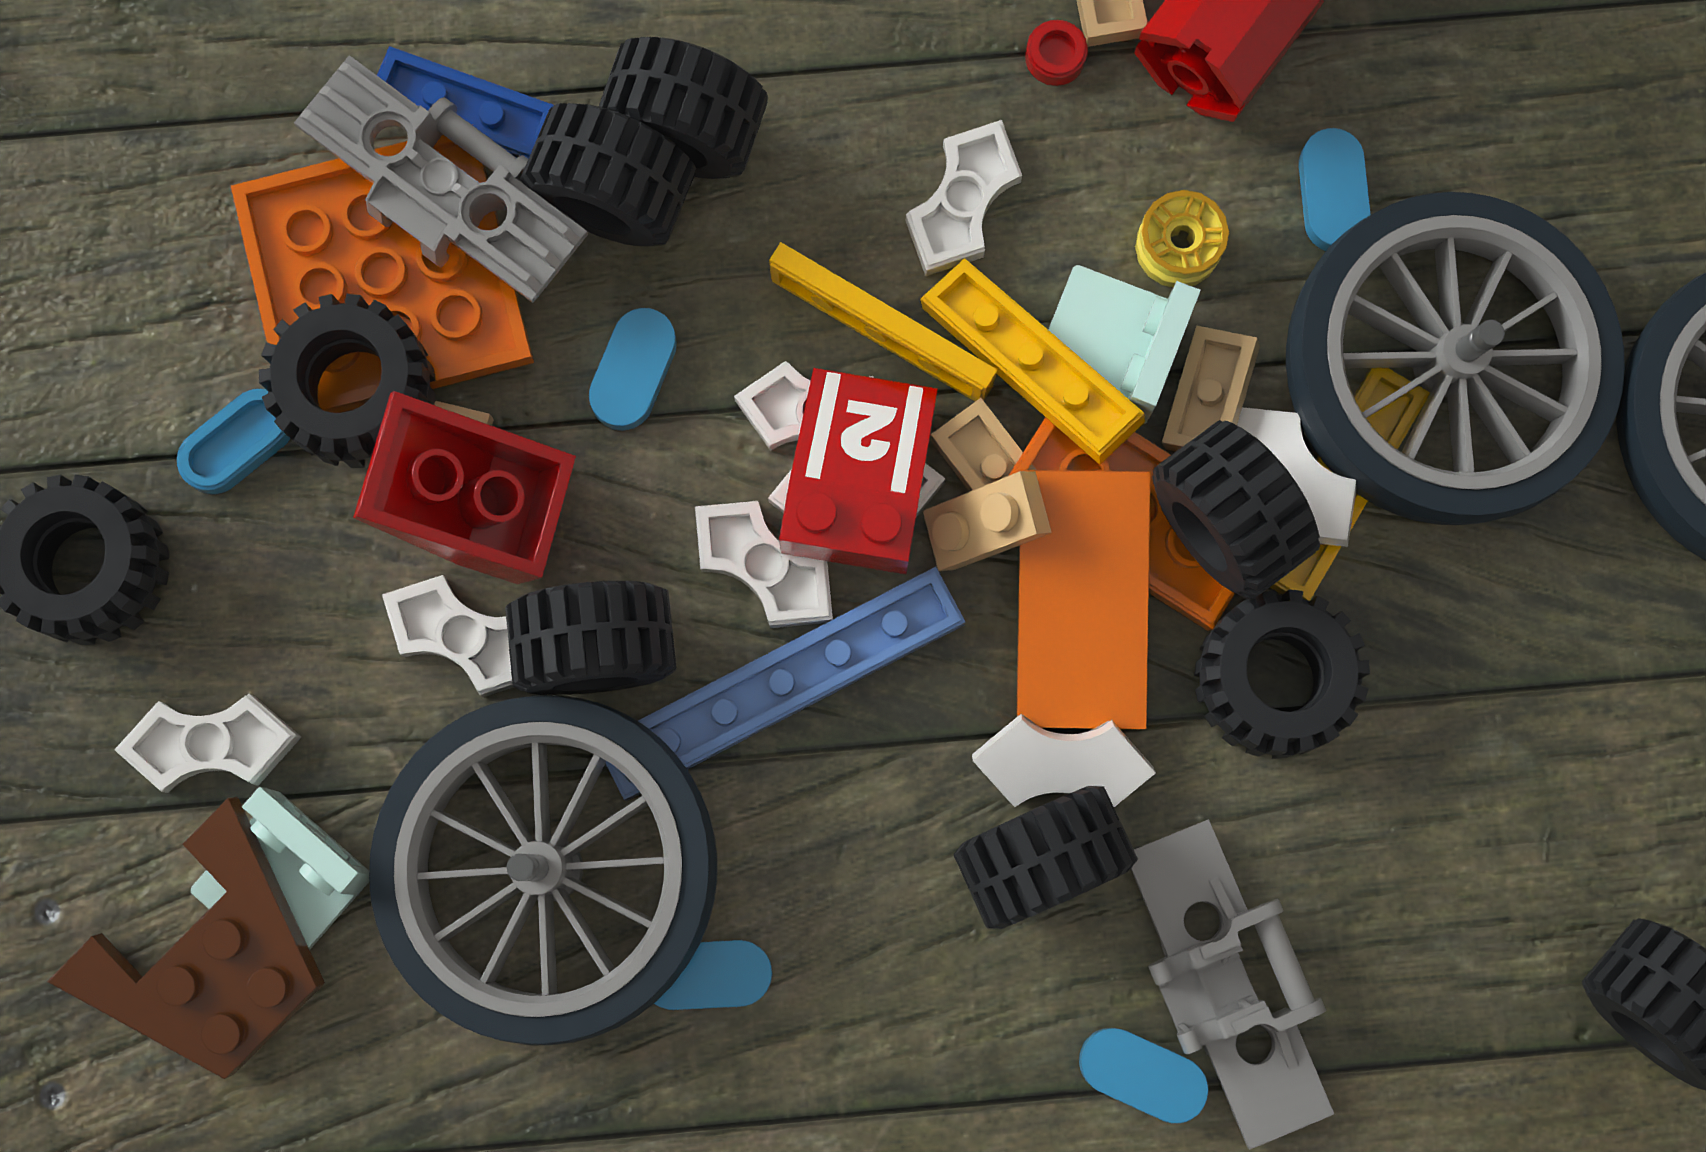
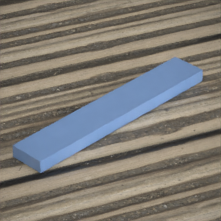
[606,567,966,801]

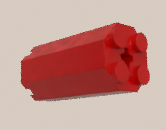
[1134,0,1325,122]

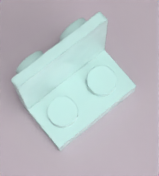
[1048,265,1201,424]
[191,787,369,950]

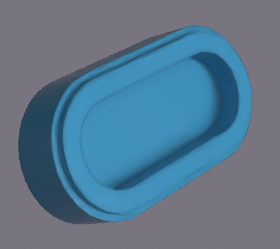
[1299,128,1371,251]
[589,308,677,431]
[177,389,290,494]
[654,940,772,1010]
[1079,1028,1208,1123]

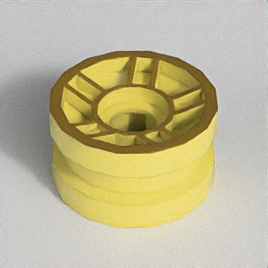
[1135,190,1229,287]

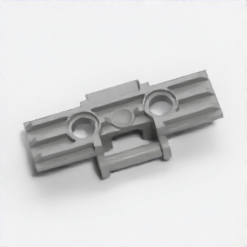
[294,55,588,303]
[1131,819,1334,1150]

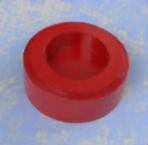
[1025,20,1088,86]

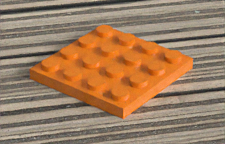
[231,124,534,413]

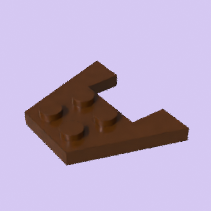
[47,796,325,1079]

